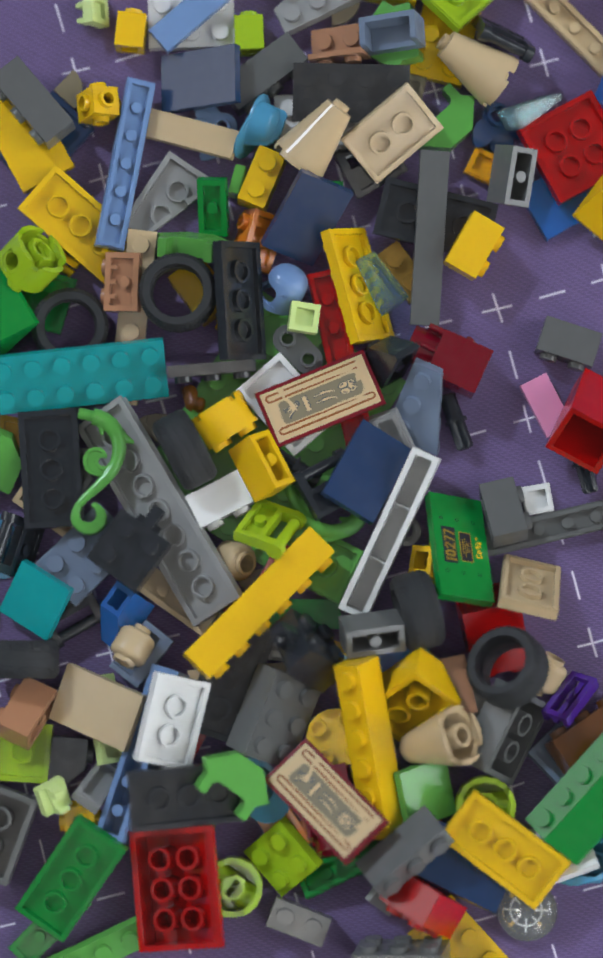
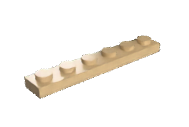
[115,229,158,406]

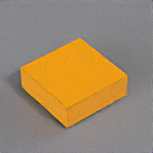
[463,148,494,186]

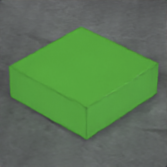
[228,164,247,199]

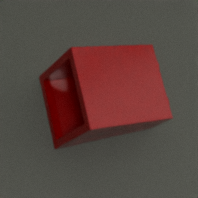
[545,367,603,474]
[455,582,526,678]

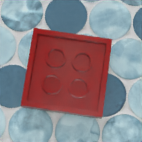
[516,90,603,206]

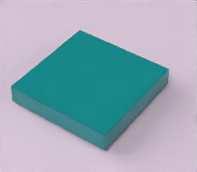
[0,559,74,641]

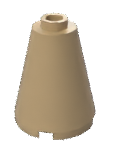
[436,32,519,107]
[274,98,351,177]
[399,705,483,766]

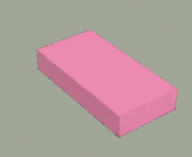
[520,373,564,438]

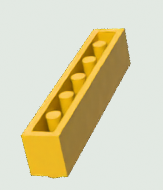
[182,527,335,680]
[334,656,403,840]

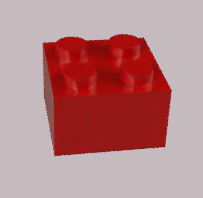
[378,876,467,939]

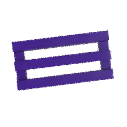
[541,670,599,728]

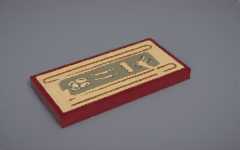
[254,350,386,448]
[265,738,389,865]

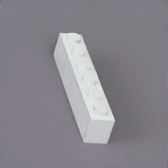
[338,447,442,614]

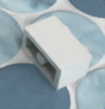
[185,470,254,532]

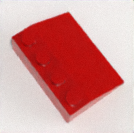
[129,825,225,953]

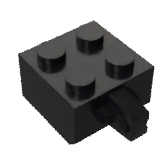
[86,505,172,594]
[268,608,345,693]

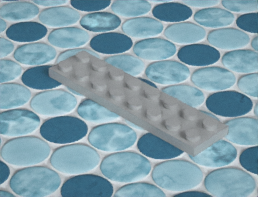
[79,395,243,627]

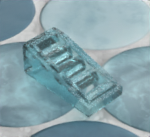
[497,93,563,131]
[356,251,409,316]

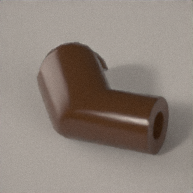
[180,383,206,413]

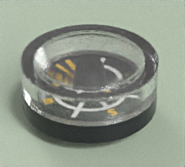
[496,890,557,941]

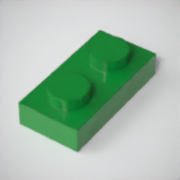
[197,177,230,237]

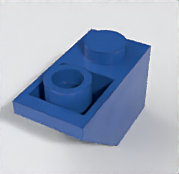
[100,580,155,647]

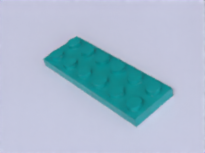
[0,337,169,415]

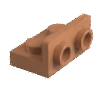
[307,23,371,64]
[100,252,143,313]

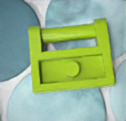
[233,499,307,559]

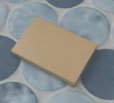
[341,82,444,184]
[497,554,561,621]
[49,663,147,752]

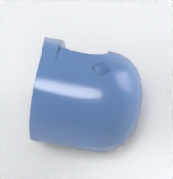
[262,263,308,316]

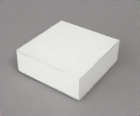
[522,482,554,516]

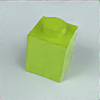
[234,11,264,57]

